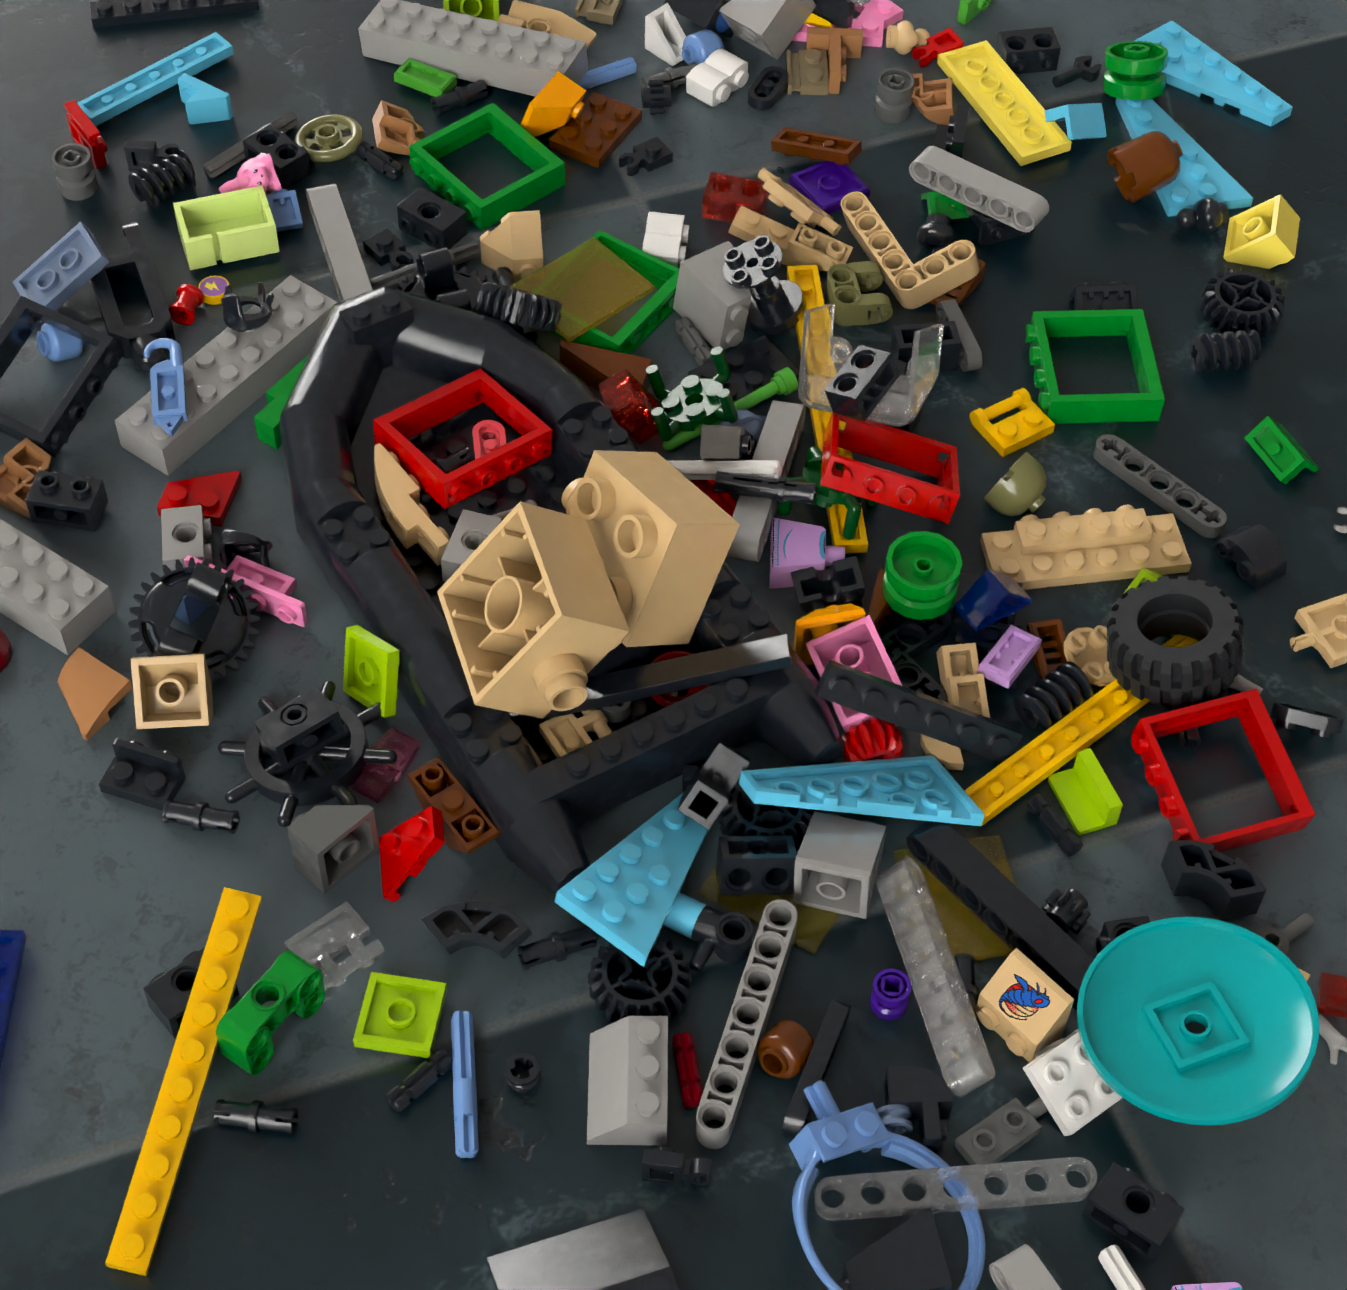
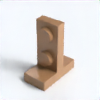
[805,27,863,94]

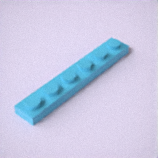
[77,32,234,126]

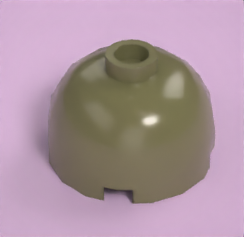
[984,452,1048,517]

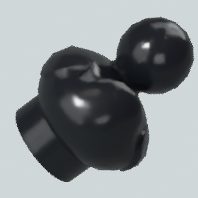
[1176,198,1229,234]
[917,214,956,254]

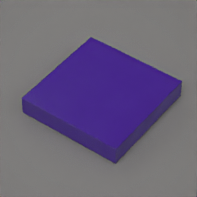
[789,161,871,214]

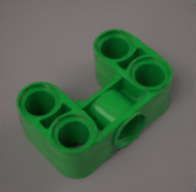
[216,950,325,1076]

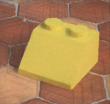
[1223,194,1300,269]

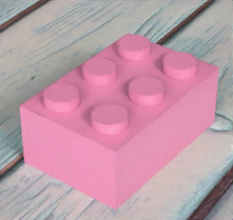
[805,615,902,733]

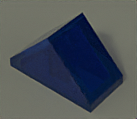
[956,569,1032,631]

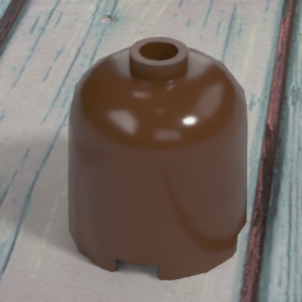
[1107,131,1183,203]

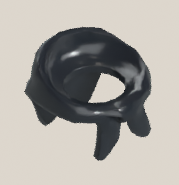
[221,282,274,332]
[219,529,273,570]

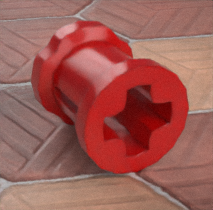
[168,284,204,326]

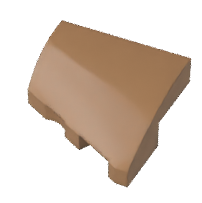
[911,73,954,125]
[372,100,425,155]
[0,437,52,518]
[57,647,132,741]

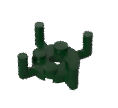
[646,347,738,442]
[777,446,878,539]

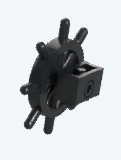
[218,681,397,827]

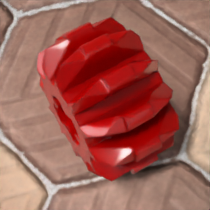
[842,718,903,762]

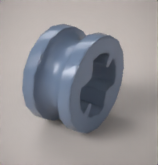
[877,1104,913,1136]

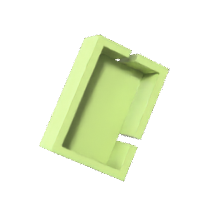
[173,185,280,270]

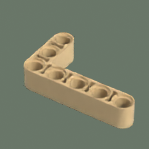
[841,192,980,309]

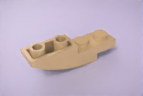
[728,206,853,271]
[374,443,450,566]

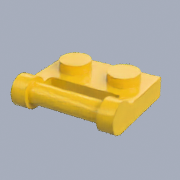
[969,388,1055,457]

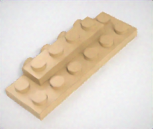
[980,505,1191,590]

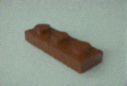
[771,127,862,165]

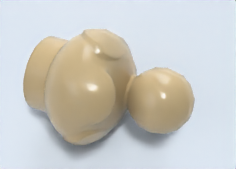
[886,20,930,55]

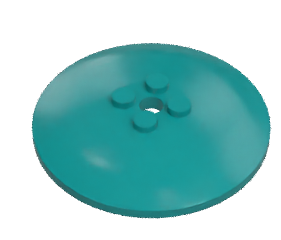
[1077,917,1319,1126]

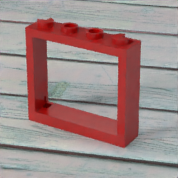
[373,368,552,509]
[820,411,960,524]
[1131,688,1316,852]

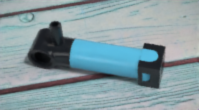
[663,892,753,972]

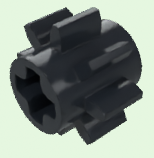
[641,79,672,115]
[1042,888,1091,934]

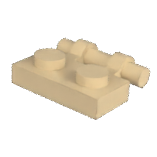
[539,709,612,758]

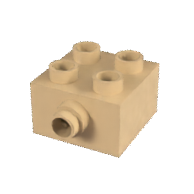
[561,450,740,647]
[437,501,630,719]

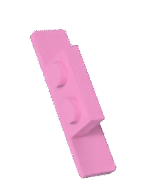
[184,555,308,627]

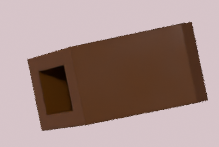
[408,757,499,854]

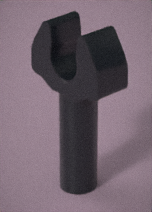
[1052,56,1102,88]

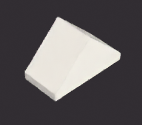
[645,3,686,66]

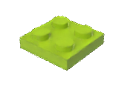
[343,625,400,718]
[353,972,447,1058]

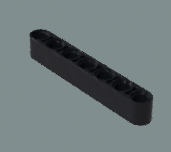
[906,821,1094,1011]

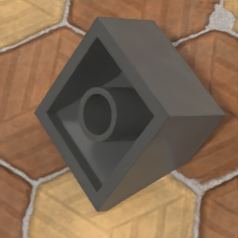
[287,805,380,894]

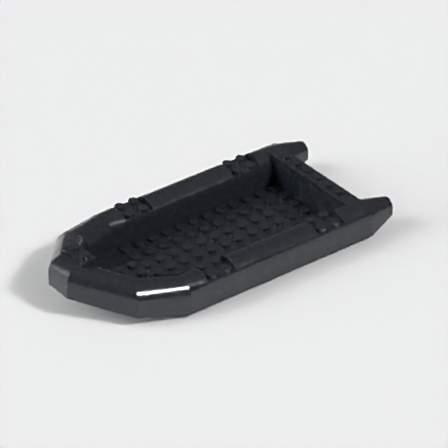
[279,285,844,894]

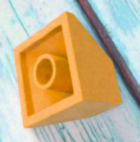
[520,71,586,137]
[793,603,865,665]

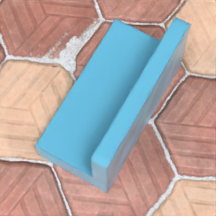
[1045,103,1107,140]

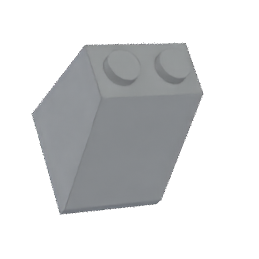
[719,0,816,60]
[673,241,751,350]
[793,811,886,919]

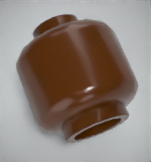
[757,1020,814,1079]

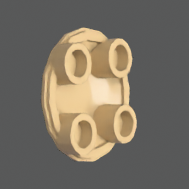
[1064,625,1116,687]

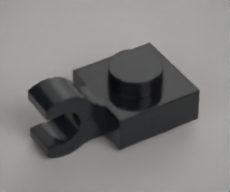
[124,139,180,170]

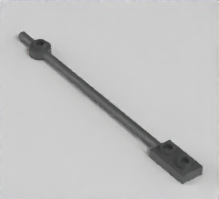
[954,913,1314,1176]

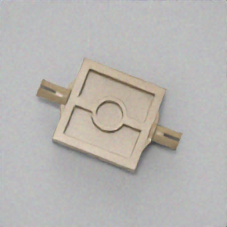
[757,167,841,236]
[1290,593,1347,668]

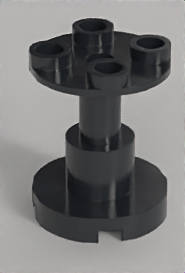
[723,235,806,335]

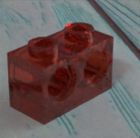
[702,172,768,223]
[598,368,660,444]

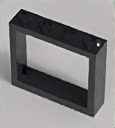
[0,296,124,457]

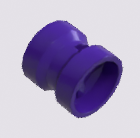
[870,968,911,1021]

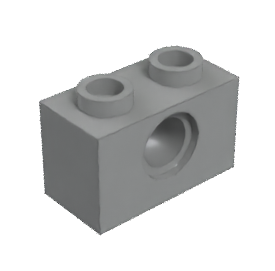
[161,505,214,571]
[441,509,502,582]

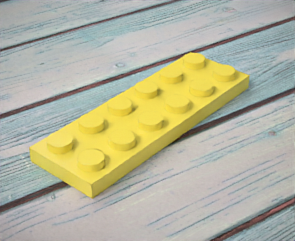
[937,40,1072,166]

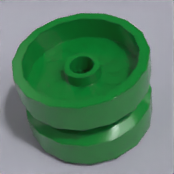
[1103,41,1168,100]
[882,531,962,620]

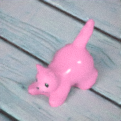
[219,153,282,195]

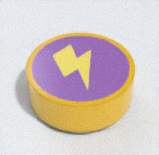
[198,275,229,305]

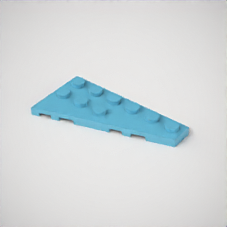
[1134,21,1293,127]
[1115,98,1253,217]
[739,755,985,826]
[554,792,709,967]

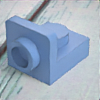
[266,189,303,232]

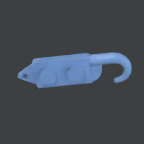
[144,338,188,437]

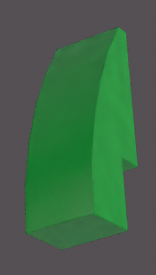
[254,355,309,450]

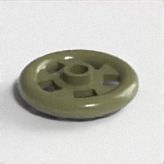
[294,114,363,163]

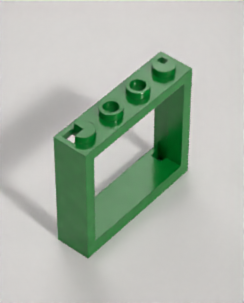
[409,103,565,230]
[532,230,679,355]
[1025,309,1165,424]

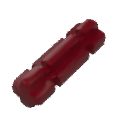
[672,1032,704,1108]

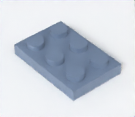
[13,221,109,323]

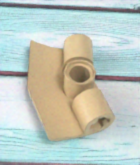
[497,0,596,49]

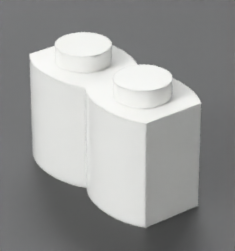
[686,48,749,107]
[642,211,689,268]

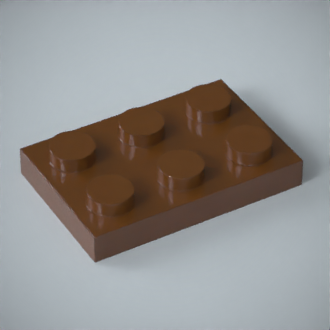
[549,91,642,168]

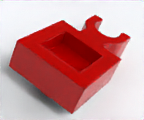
[912,27,964,68]

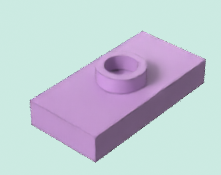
[977,625,1042,689]

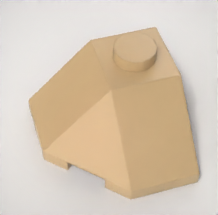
[480,210,544,282]

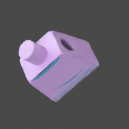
[769,518,845,589]

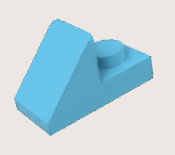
[177,73,233,124]

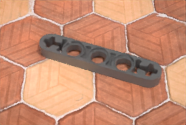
[1093,434,1227,538]

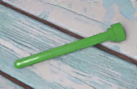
[662,367,799,451]

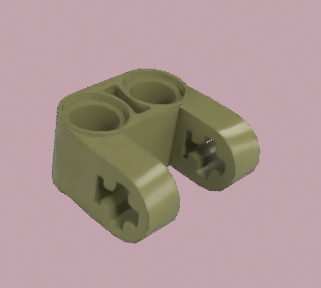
[826,261,893,327]

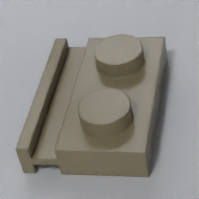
[575,0,624,25]
[785,49,829,95]

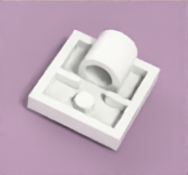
[1023,1029,1123,1136]

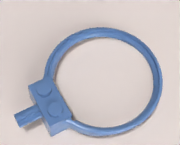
[789,1080,986,1290]

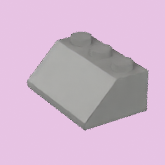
[587,1016,668,1145]

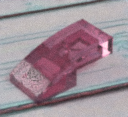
[349,727,421,803]

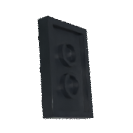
[688,335,801,402]

